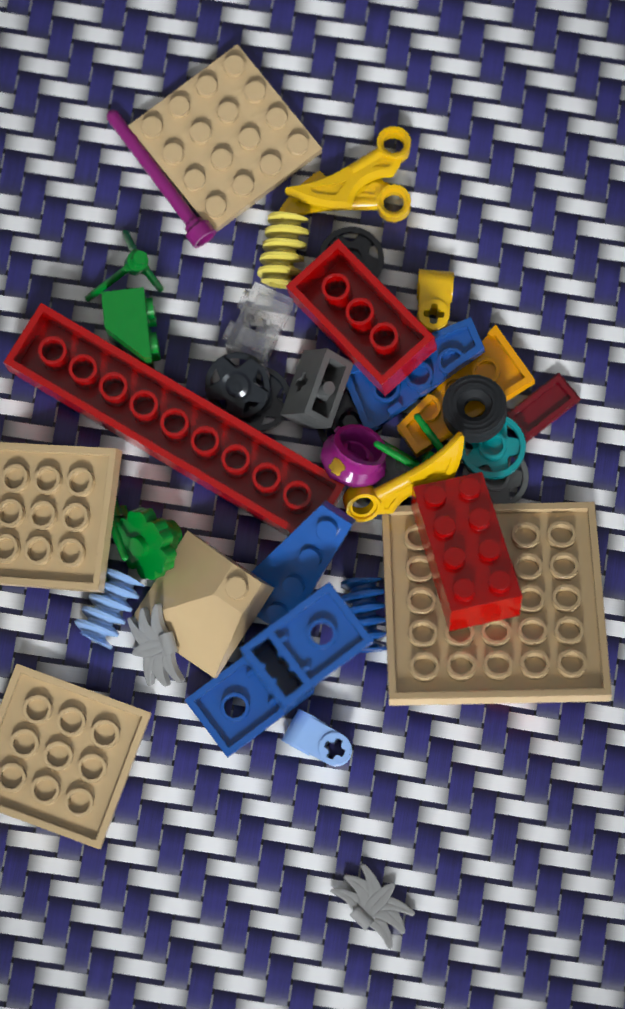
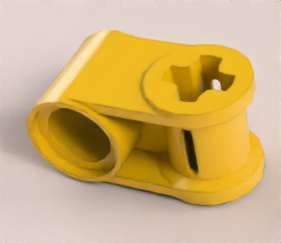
[417,269,454,333]

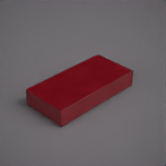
[507,372,581,444]

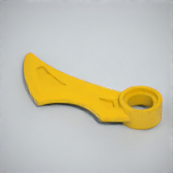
[285,126,411,210]
[279,171,411,223]
[343,432,464,522]

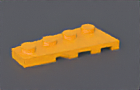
[397,325,535,458]

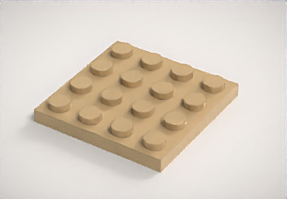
[128,44,322,233]
[0,442,122,593]
[0,663,152,850]

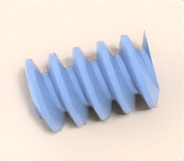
[75,568,145,650]

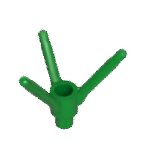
[85,230,164,302]

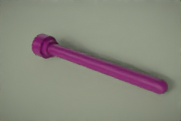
[106,110,216,248]

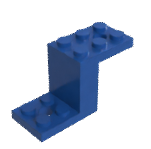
[185,582,374,758]

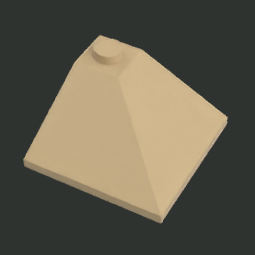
[133,530,274,679]

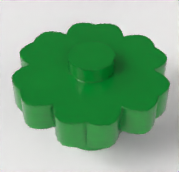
[118,507,183,580]

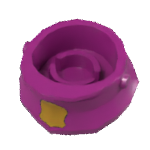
[320,424,386,488]

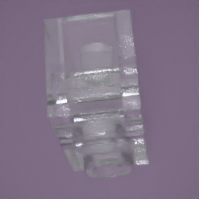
[222,282,294,367]

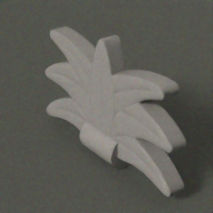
[127,603,185,687]
[330,864,415,949]

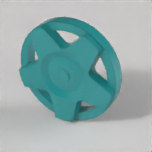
[461,416,526,480]

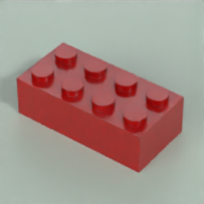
[286,239,437,396]
[411,472,522,631]

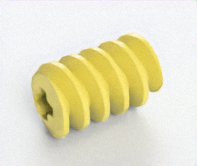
[257,211,310,289]

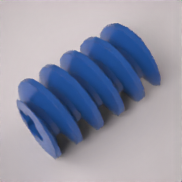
[341,578,387,653]

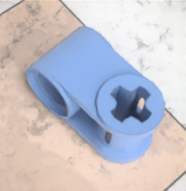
[281,709,352,767]

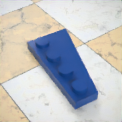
[346,317,485,432]
[251,500,356,625]

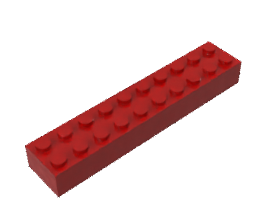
[3,303,346,536]

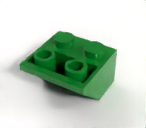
[101,287,161,369]

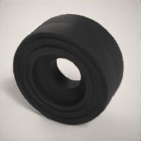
[442,375,507,443]

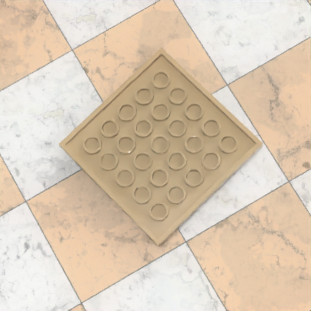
[382,502,612,706]

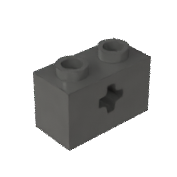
[280,348,354,429]

